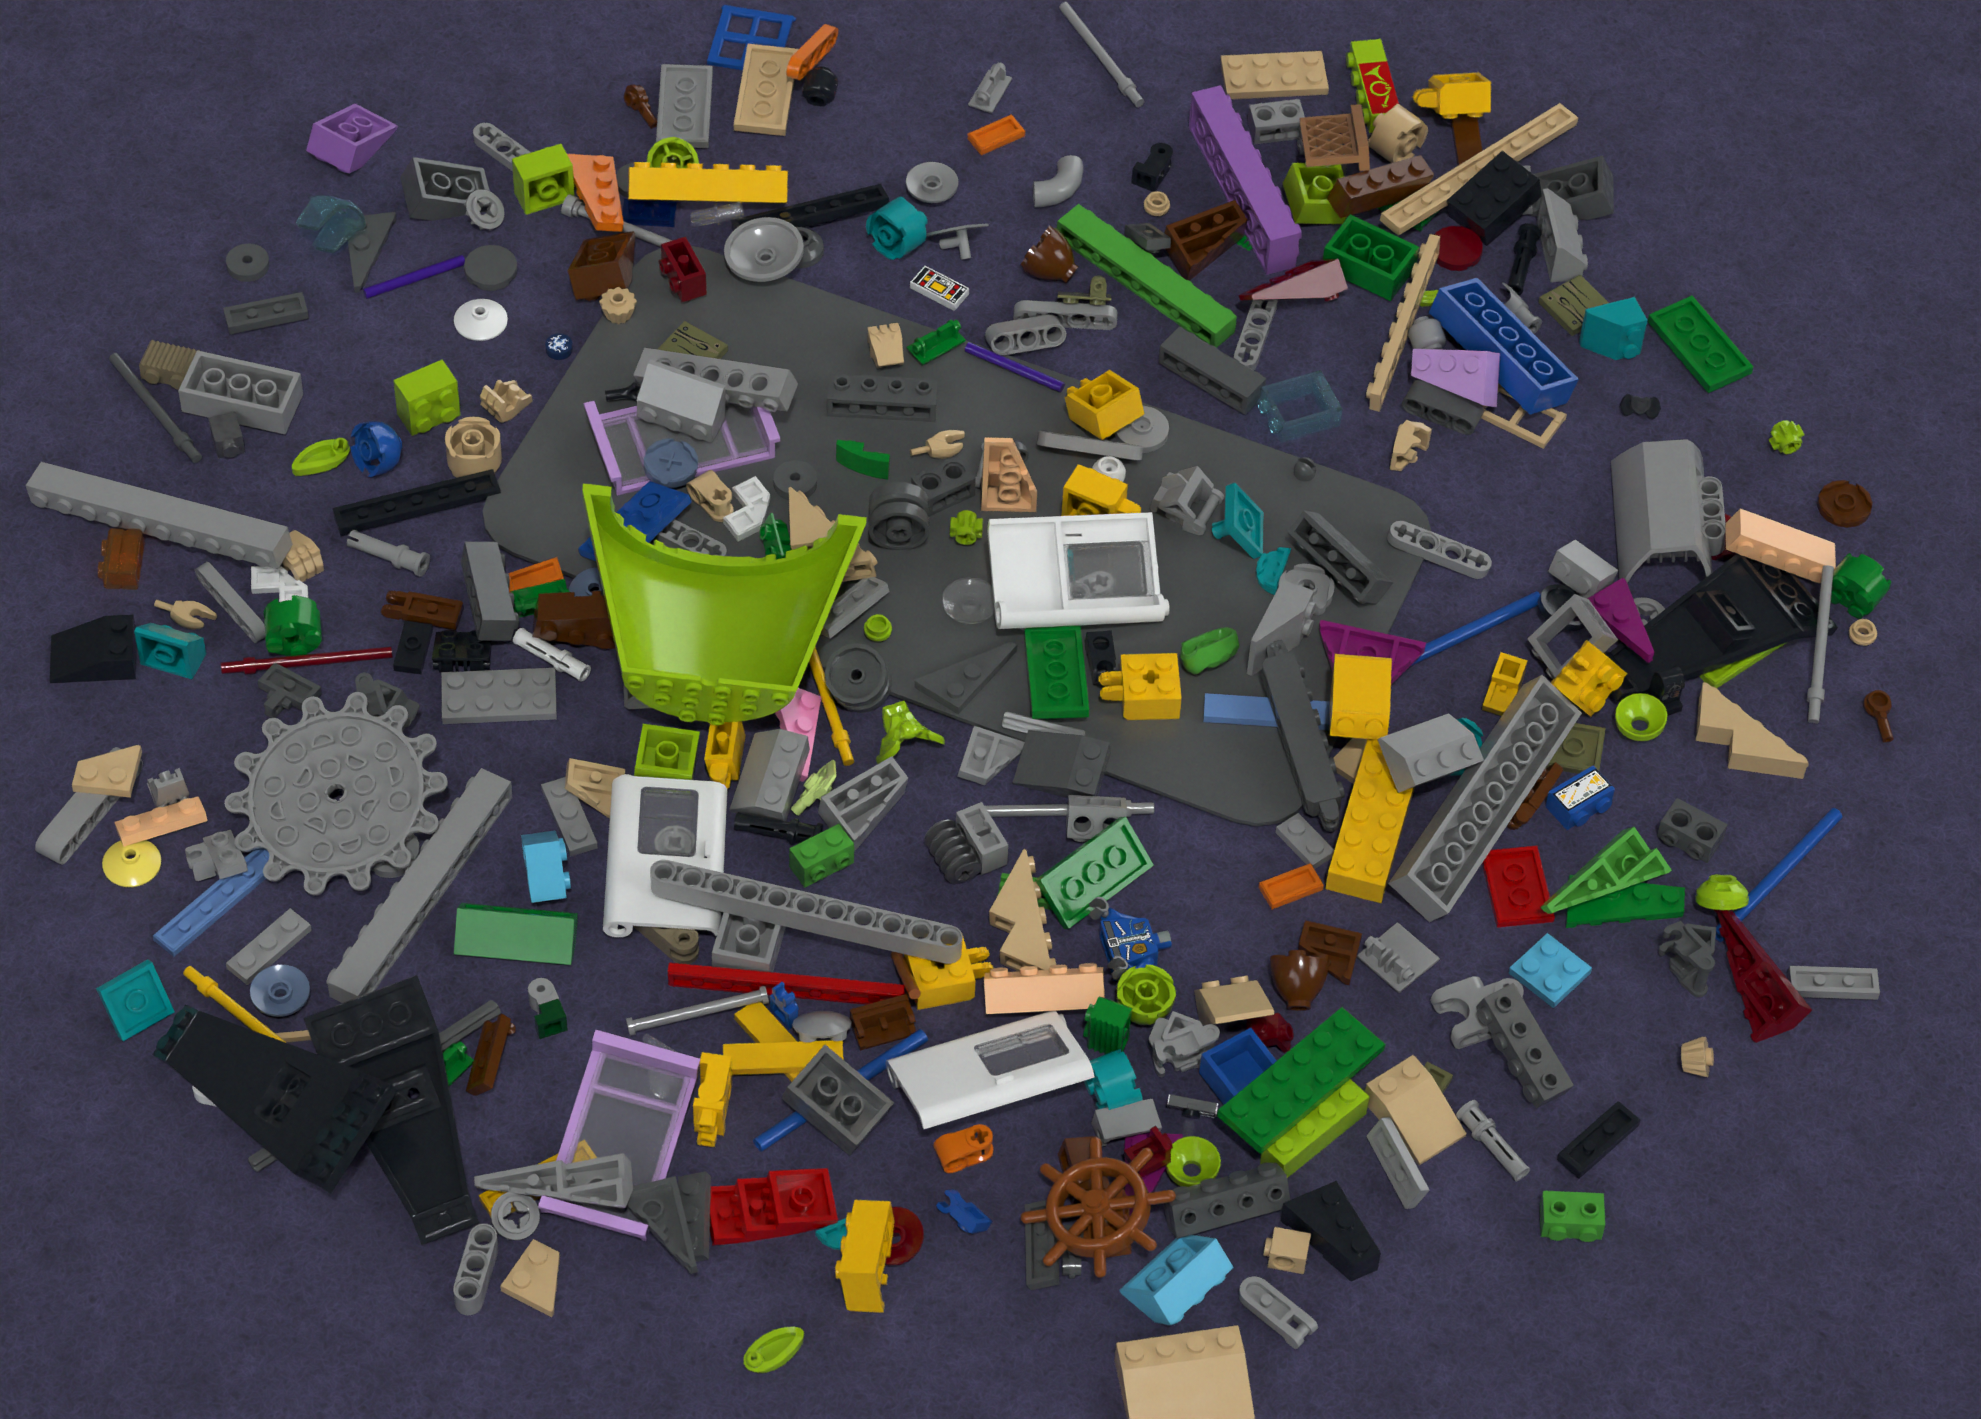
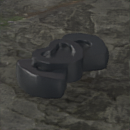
[1620,394,1661,420]

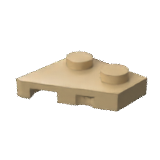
[72,745,142,798]
[565,758,625,818]
[500,1239,560,1317]

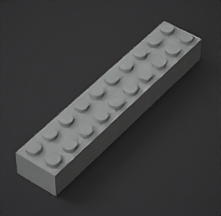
[1388,675,1582,922]

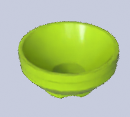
[1615,693,1667,741]
[1695,874,1749,910]
[1166,1136,1221,1187]

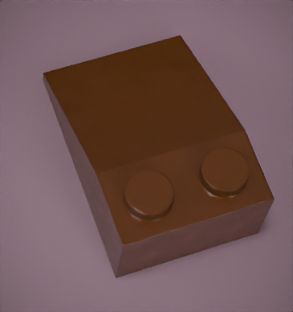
[567,231,635,301]

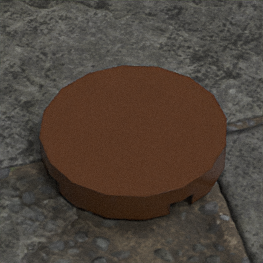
[1817,480,1873,528]

